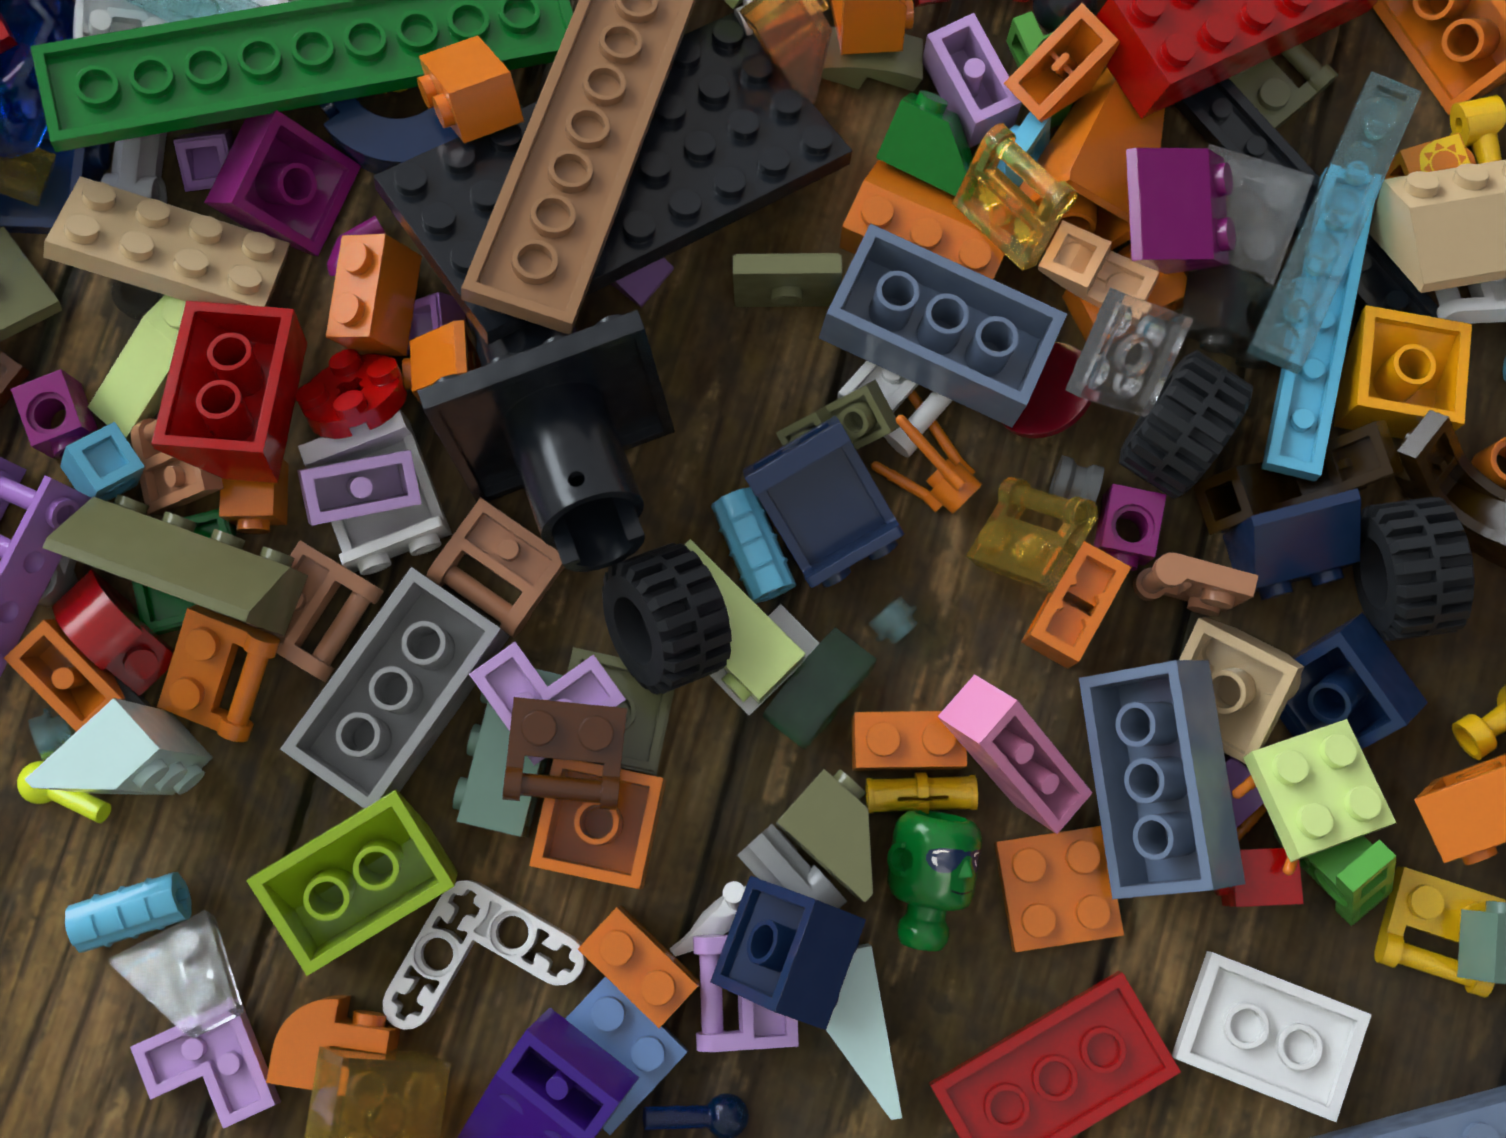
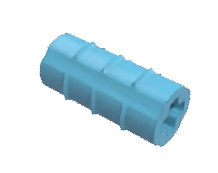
[711,487,796,604]
[65,872,192,953]

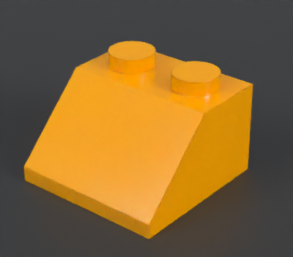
[1334,305,1472,439]

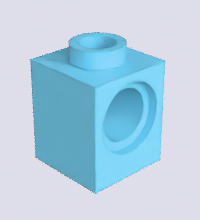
[60,422,145,501]

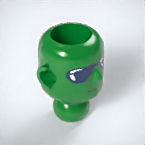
[887,810,982,952]

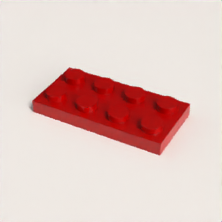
[929,971,1181,1138]

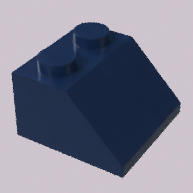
[1223,488,1361,601]
[1279,612,1428,749]
[710,876,866,1030]

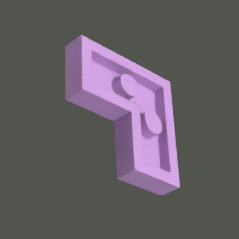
[469,642,626,766]
[130,998,281,1129]

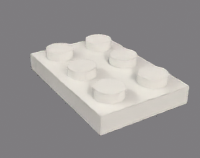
[1172,951,1372,1122]

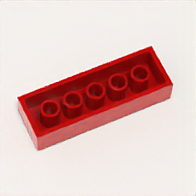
[1096,0,1379,119]

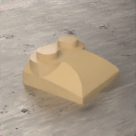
[1179,617,1304,764]

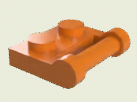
[157,604,280,742]

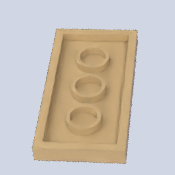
[43,176,290,307]

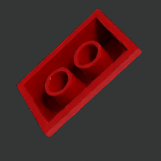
[151,301,307,483]

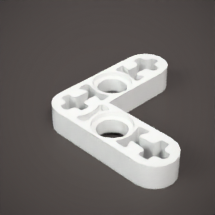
[383,880,587,1030]

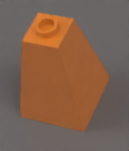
[999,67,1165,251]

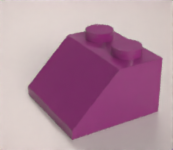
[204,110,361,256]
[1126,148,1236,274]

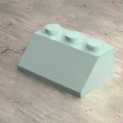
[24,698,213,795]

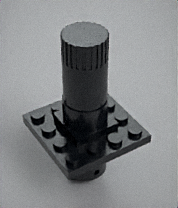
[417,310,675,572]

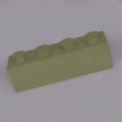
[42,494,308,636]

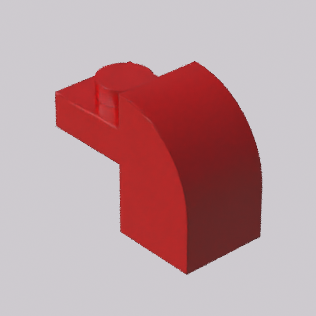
[52,569,174,696]

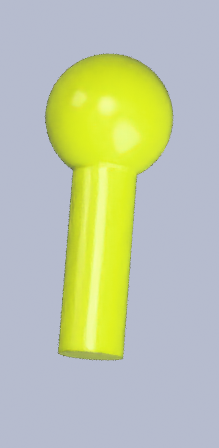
[17,761,111,823]

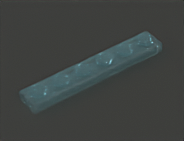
[1247,71,1422,374]

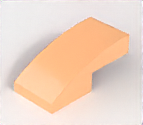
[1038,221,1159,325]

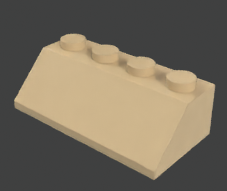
[1369,160,1506,293]

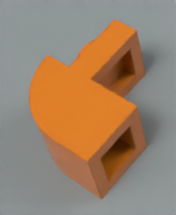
[266,995,401,1092]

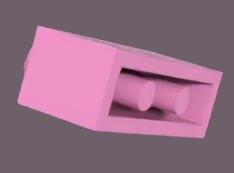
[938,674,1093,834]

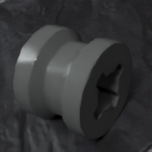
[1046,455,1104,518]

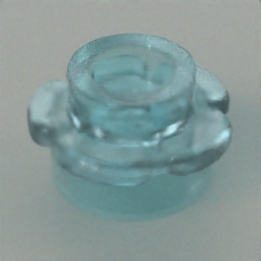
[868,596,918,644]
[28,708,72,760]

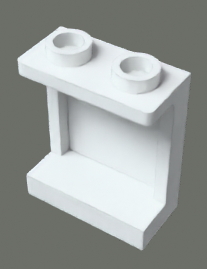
[298,410,452,575]

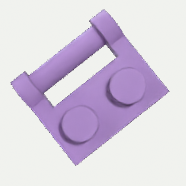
[693,934,799,1052]

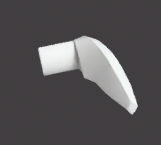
[670,881,746,957]

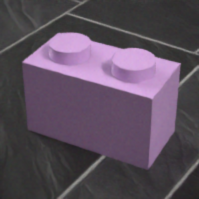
[923,13,1022,148]
[297,450,422,525]

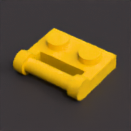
[1374,867,1506,998]

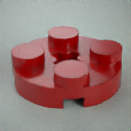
[295,349,407,439]

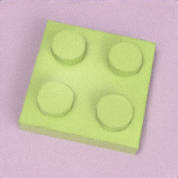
[1243,719,1396,862]

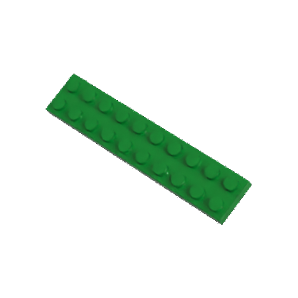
[30,0,573,152]

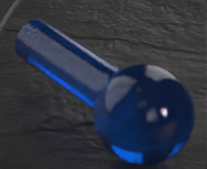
[642,1093,749,1138]

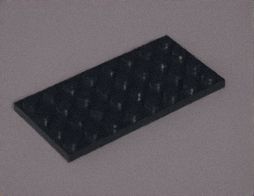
[374,12,853,345]

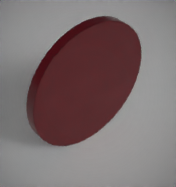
[1002,342,1096,439]

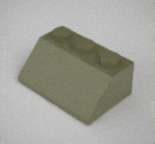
[776,769,873,902]

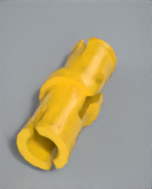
[865,772,978,814]

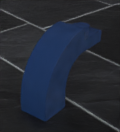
[318,98,458,174]

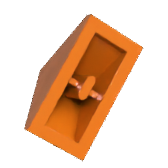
[1003,3,1120,122]

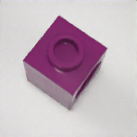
[11,369,98,459]
[1094,484,1166,571]

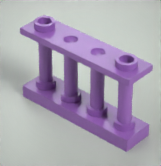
[0,457,91,677]

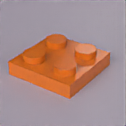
[994,826,1124,952]

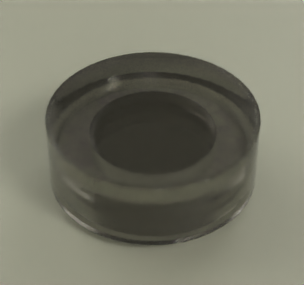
[111,279,164,321]

